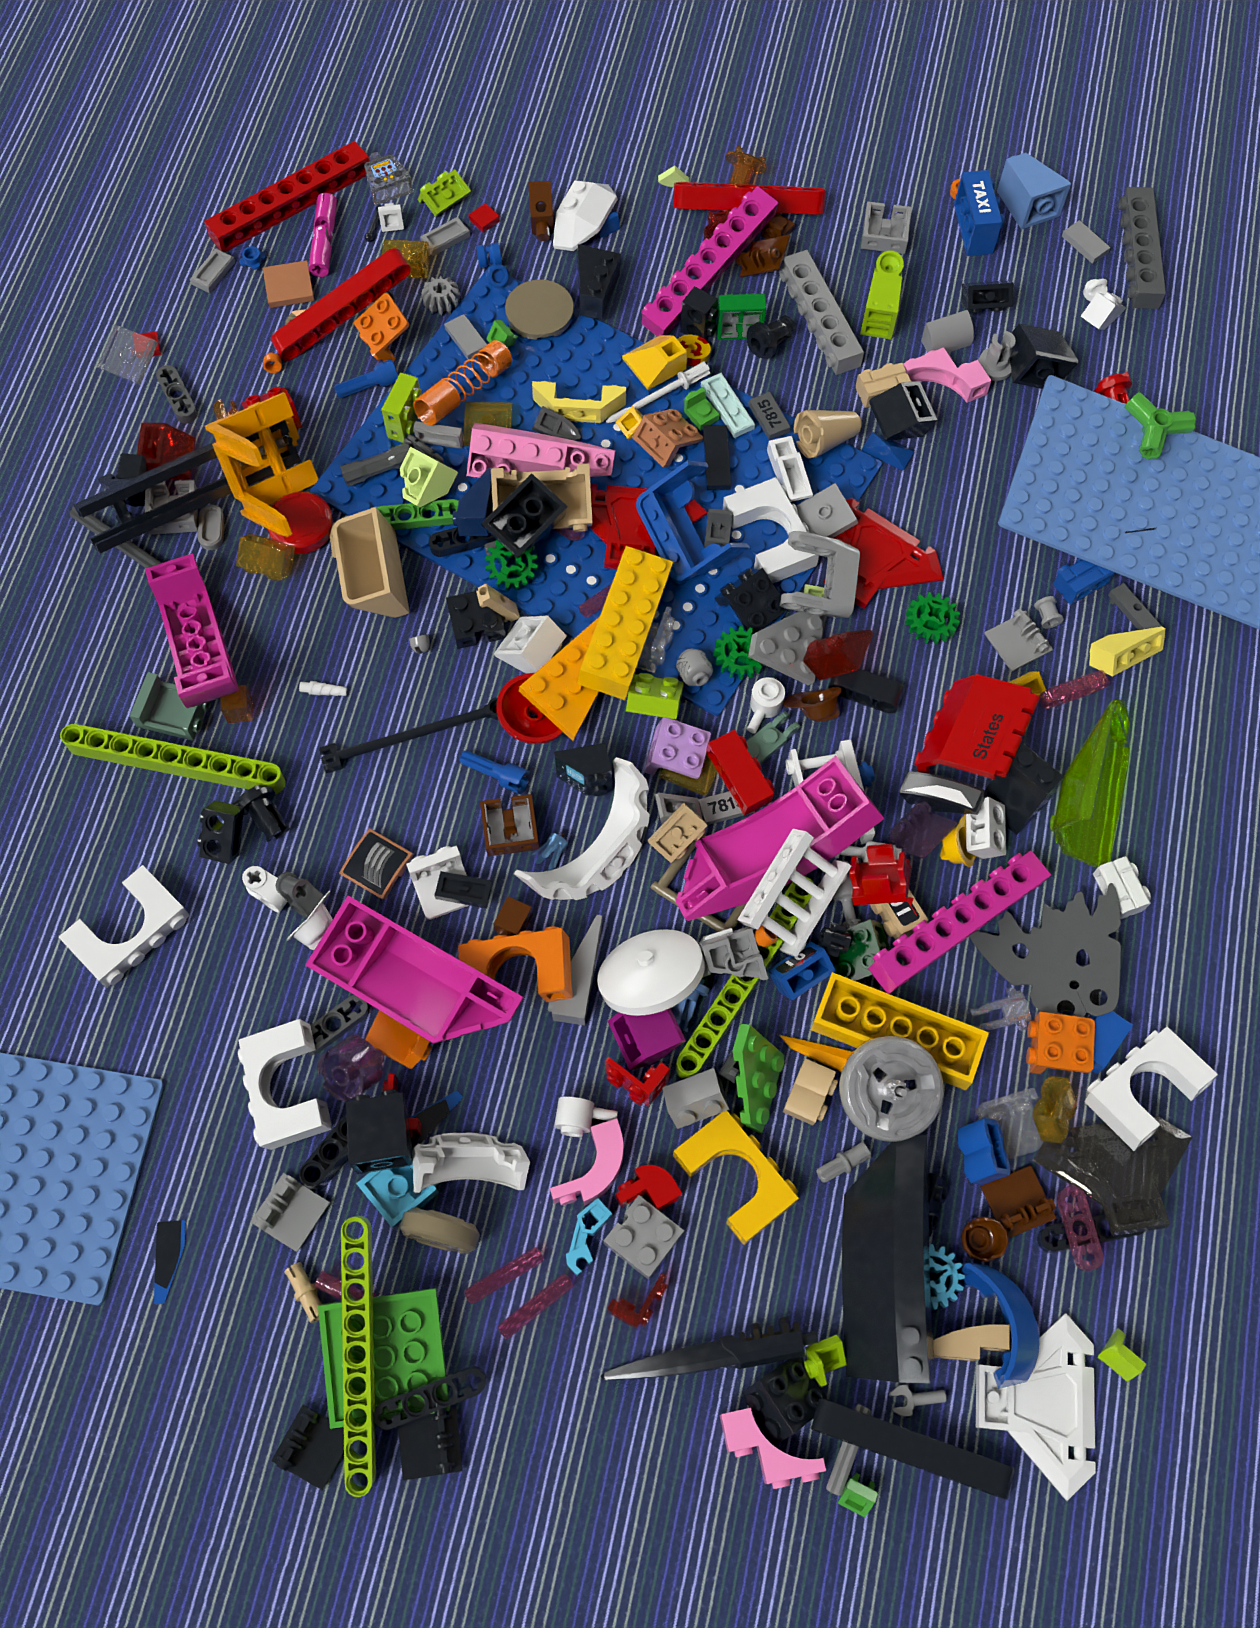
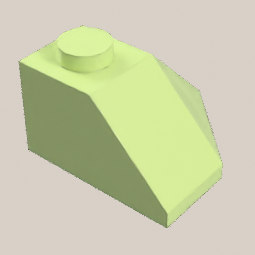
[400,447,458,507]

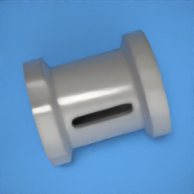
[1034,596,1064,629]

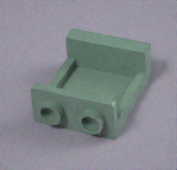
[130,672,211,741]

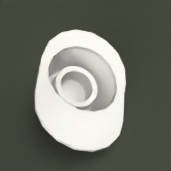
[287,891,333,950]

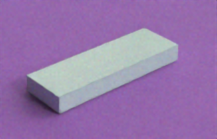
[701,373,755,438]

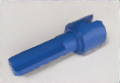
[334,359,398,398]
[459,750,530,794]

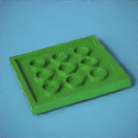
[318,1288,450,1429]

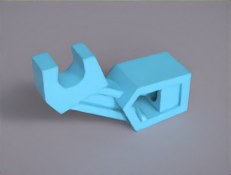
[566,1198,612,1276]

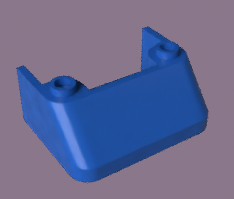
[636,460,750,581]

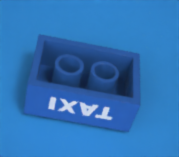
[954,170,1004,256]

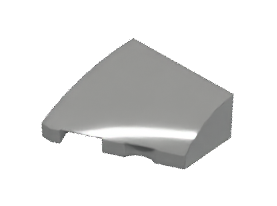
[699,927,768,980]

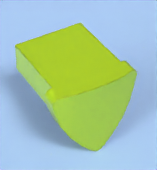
[1098,1328,1146,1382]

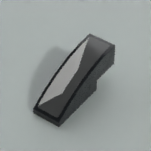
[899,771,987,815]

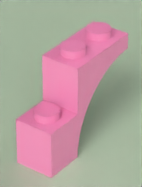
[903,347,992,403]
[720,1408,826,1489]

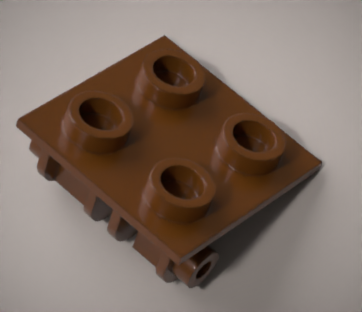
[736,234,791,277]
[980,1166,1057,1239]

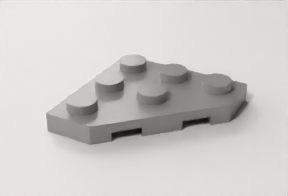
[748,611,825,685]

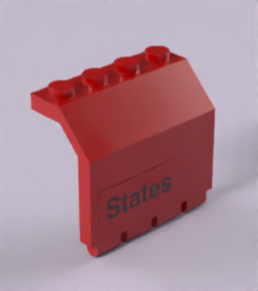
[915,674,1040,780]

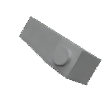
[548,915,602,1025]

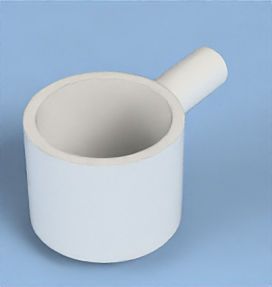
[747,677,785,733]
[554,1097,617,1137]

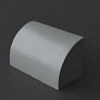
[921,310,974,353]

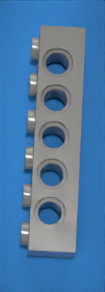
[779,250,864,375]

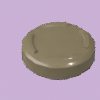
[400,1207,480,1254]

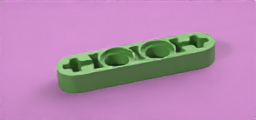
[376,499,459,530]

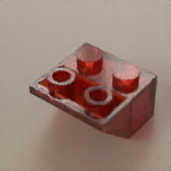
[136,423,196,480]

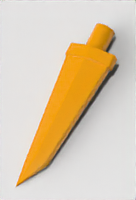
[779,1035,854,1072]

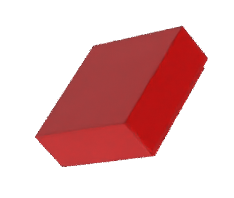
[468,203,500,233]

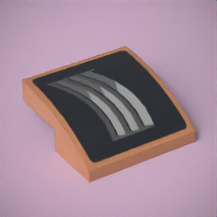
[339,828,414,899]

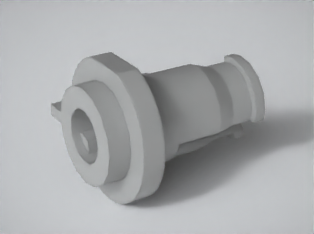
[978,331,1015,381]

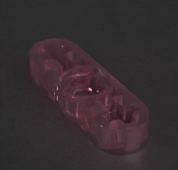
[1039,670,1110,709]
[1057,1186,1104,1272]

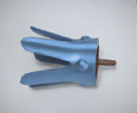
[532,833,568,871]

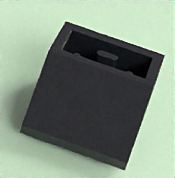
[869,381,937,441]

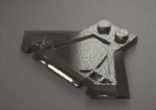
[1033,1116,1193,1236]

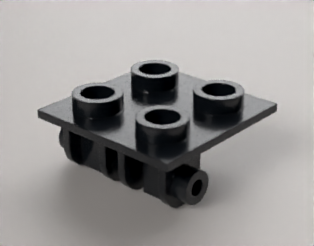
[271,1404,344,1491]
[398,1408,463,1481]

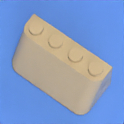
[332,507,410,618]

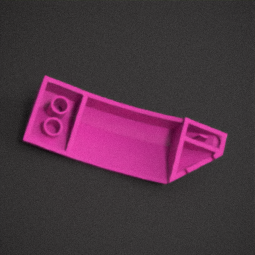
[675,755,884,921]
[305,896,524,1044]

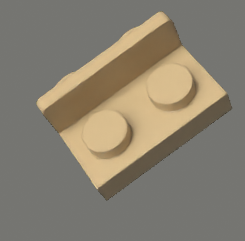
[648,803,708,863]

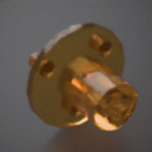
[725,146,767,185]

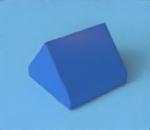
[598,212,620,238]

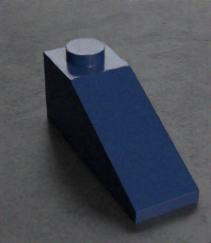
[453,467,493,536]

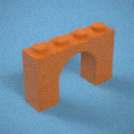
[458,926,573,1002]

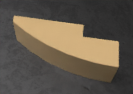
[933,1325,1009,1361]

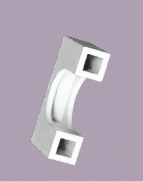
[723,477,819,583]
[59,865,190,988]
[238,1019,332,1150]
[1084,1027,1218,1151]

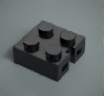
[446,587,505,649]

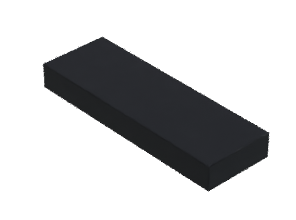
[703,425,731,490]

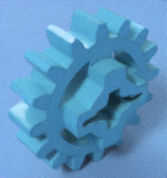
[929,1244,965,1310]

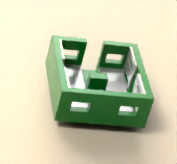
[716,294,766,340]

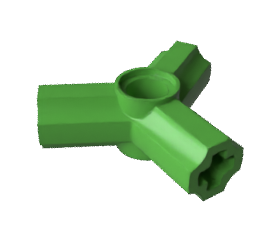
[1124,392,1196,460]

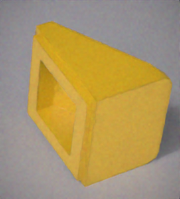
[615,406,643,439]

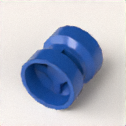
[476,242,502,268]

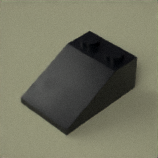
[481,473,568,559]

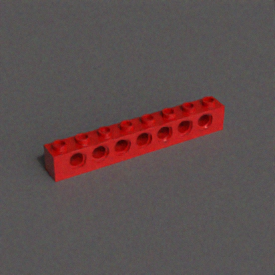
[204,141,372,253]

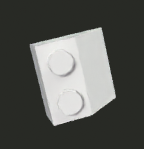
[494,616,566,674]

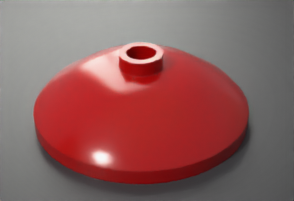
[496,673,564,744]

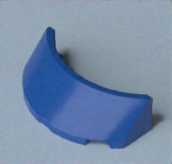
[959,1263,1040,1389]

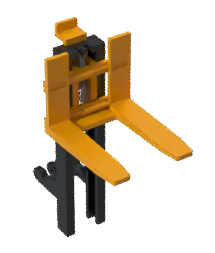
[73,392,318,553]

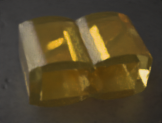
[1033,1076,1077,1143]

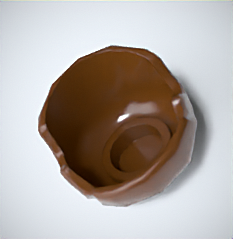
[960,1217,1009,1262]

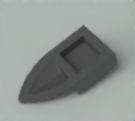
[532,406,581,440]

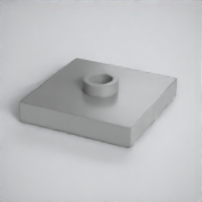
[796,483,858,538]

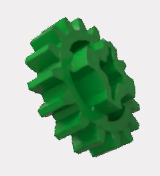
[485,540,538,590]
[905,592,960,645]
[713,626,765,680]

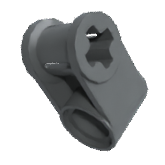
[275,872,324,918]

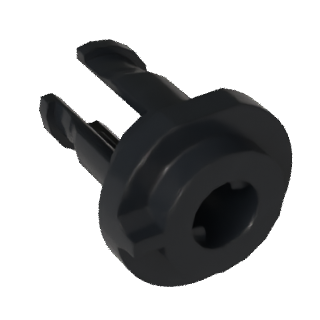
[746,315,795,359]
[232,785,290,842]

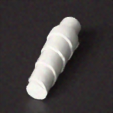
[299,681,347,696]

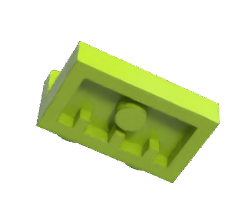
[417,169,471,217]

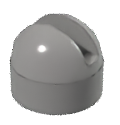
[409,634,430,654]

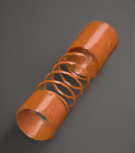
[414,340,512,426]

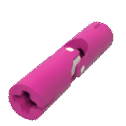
[308,193,337,277]

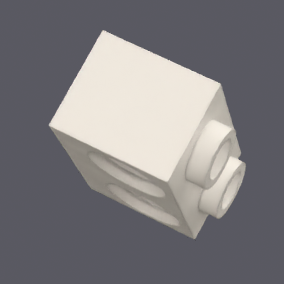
[966,797,1006,859]

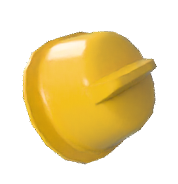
[940,814,976,867]

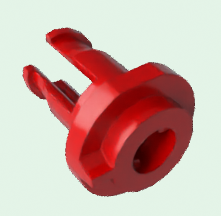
[1094,372,1132,404]

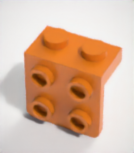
[353,293,409,361]
[365,1010,432,1069]
[1026,1012,1095,1074]

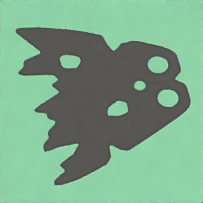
[969,883,1121,1017]

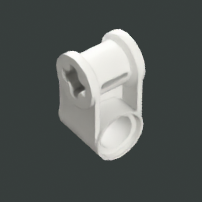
[242,866,287,913]

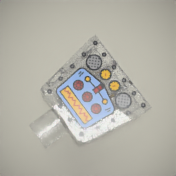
[364,152,413,206]

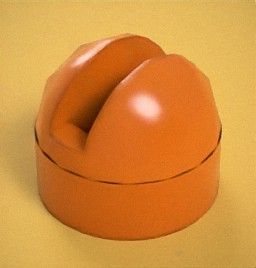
[263,352,282,373]
[754,925,777,947]

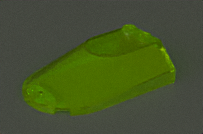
[1050,700,1130,867]

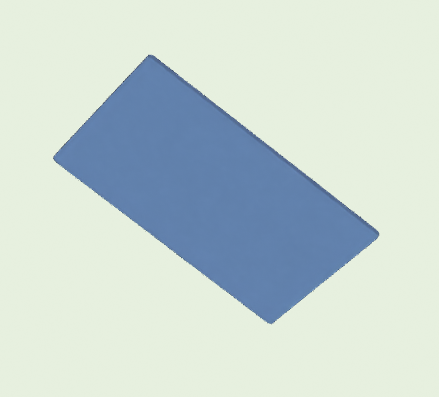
[998,375,1260,630]
[0,1053,164,1306]

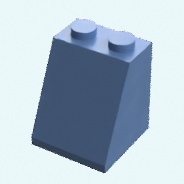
[997,153,1071,229]

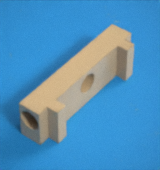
[476,584,520,622]

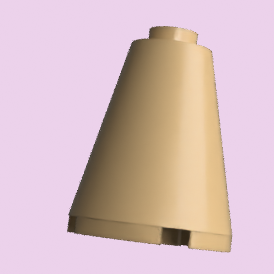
[794,410,862,458]

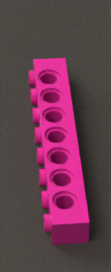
[641,186,778,337]
[868,851,1051,994]

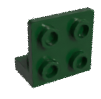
[828,919,890,982]

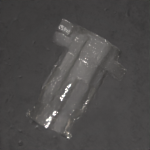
[969,987,1032,1031]

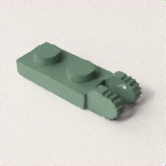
[746,711,801,765]

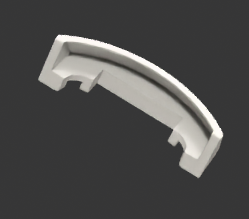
[412,1133,530,1193]

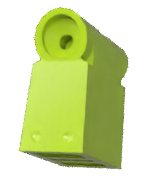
[860,250,904,340]

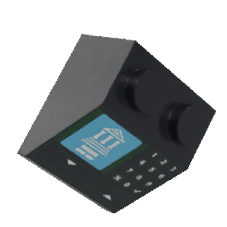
[554,743,612,796]

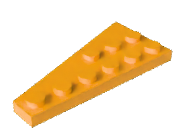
[519,616,600,741]

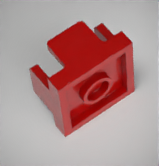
[849,844,911,905]

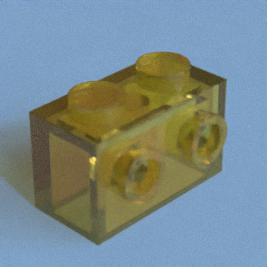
[382,240,431,278]
[236,533,295,581]

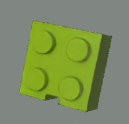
[381,372,422,443]
[626,673,684,719]

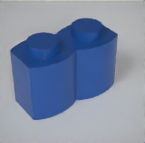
[958,1118,1010,1185]

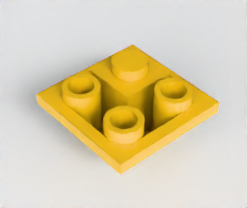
[622,335,687,390]

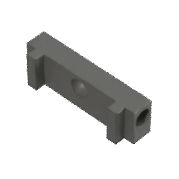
[1108,583,1161,630]

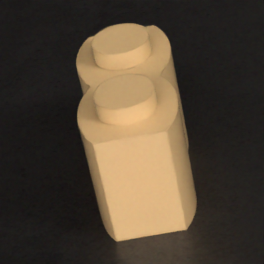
[783,1058,838,1125]

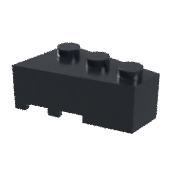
[577,244,621,320]

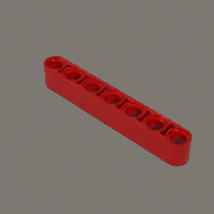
[673,182,826,214]
[271,248,411,361]

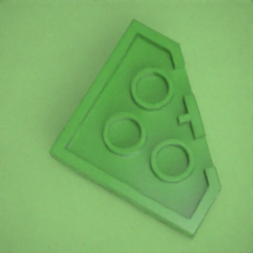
[733,1024,785,1133]

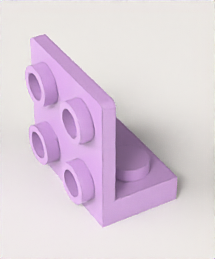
[644,717,711,779]

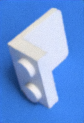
[406,846,469,920]

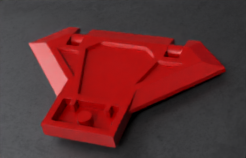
[589,484,707,569]
[823,499,944,609]

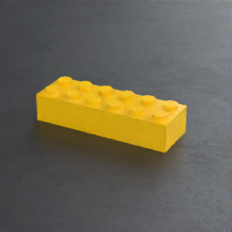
[577,546,673,700]
[810,972,989,1091]

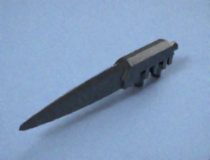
[600,1317,819,1380]

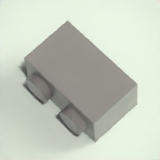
[662,1068,729,1129]

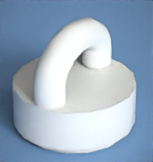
[1083,279,1107,301]

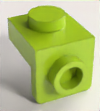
[804,1335,846,1387]

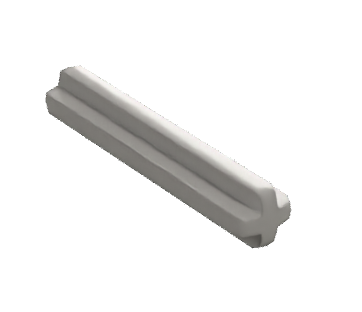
[826,1405,871,1496]

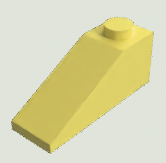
[1089,626,1166,676]

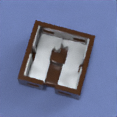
[480,794,539,857]

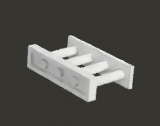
[786,740,875,844]
[737,829,851,957]

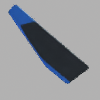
[409,1091,463,1149]
[154,1220,186,1304]

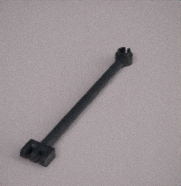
[319,698,498,773]

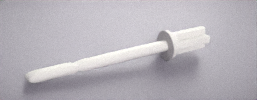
[606,361,710,423]

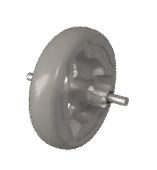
[839,1036,944,1142]

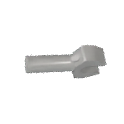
[889,1385,946,1417]

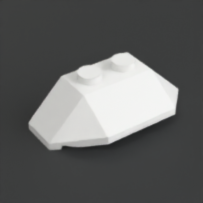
[553,180,618,251]

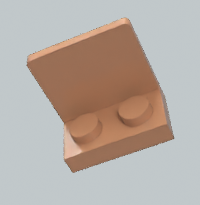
[632,409,703,468]

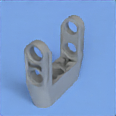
[780,531,860,618]

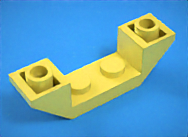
[532,381,626,423]

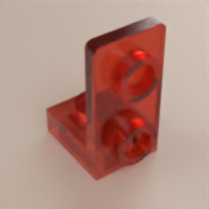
[607,1273,668,1330]

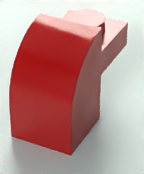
[616,1165,682,1211]

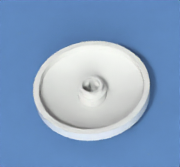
[597,929,705,1016]

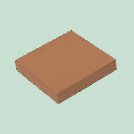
[263,260,314,308]

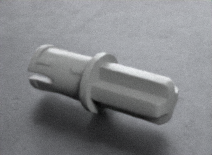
[816,1142,871,1182]

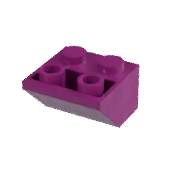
[608,1008,685,1070]

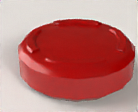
[268,492,334,554]

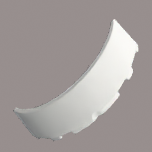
[514,757,650,900]

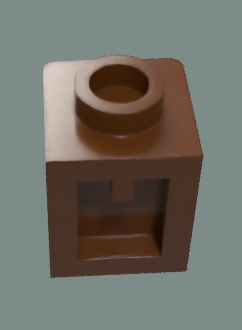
[761,213,795,239]

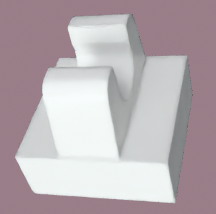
[378,203,404,232]

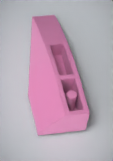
[466,423,615,478]

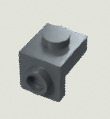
[704,509,733,547]

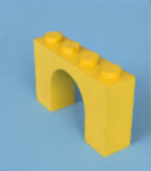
[673,1111,799,1245]

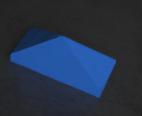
[862,432,914,471]

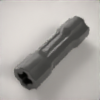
[339,442,410,487]

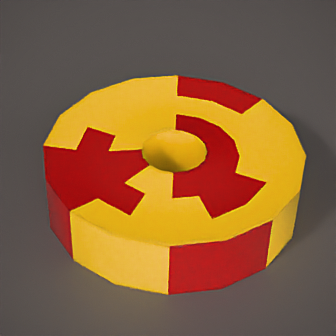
[677,335,711,366]

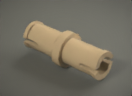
[284,1262,322,1323]

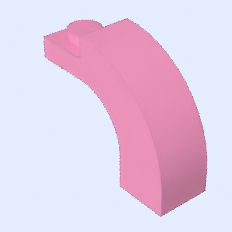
[550,1118,623,1206]

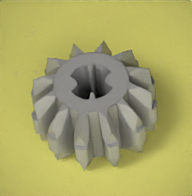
[421,275,461,316]

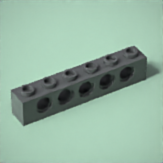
[1118,187,1166,309]

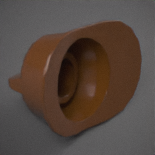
[783,687,842,722]

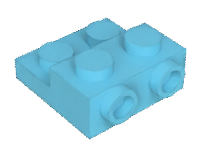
[356,1165,439,1229]

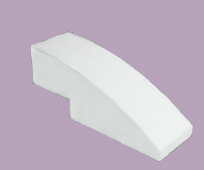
[767,436,813,502]

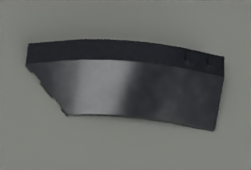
[842,1135,935,1383]

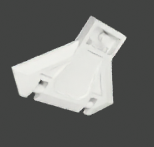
[976,1313,1096,1501]

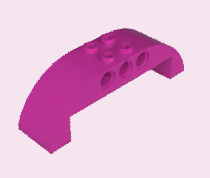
[145,553,238,709]

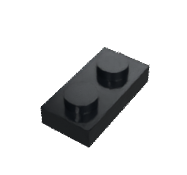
[434,871,493,909]

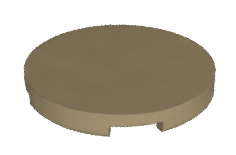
[505,280,574,340]

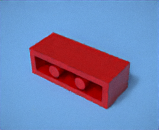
[706,729,774,816]

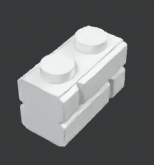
[1093,856,1151,919]

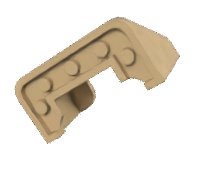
[491,464,592,532]

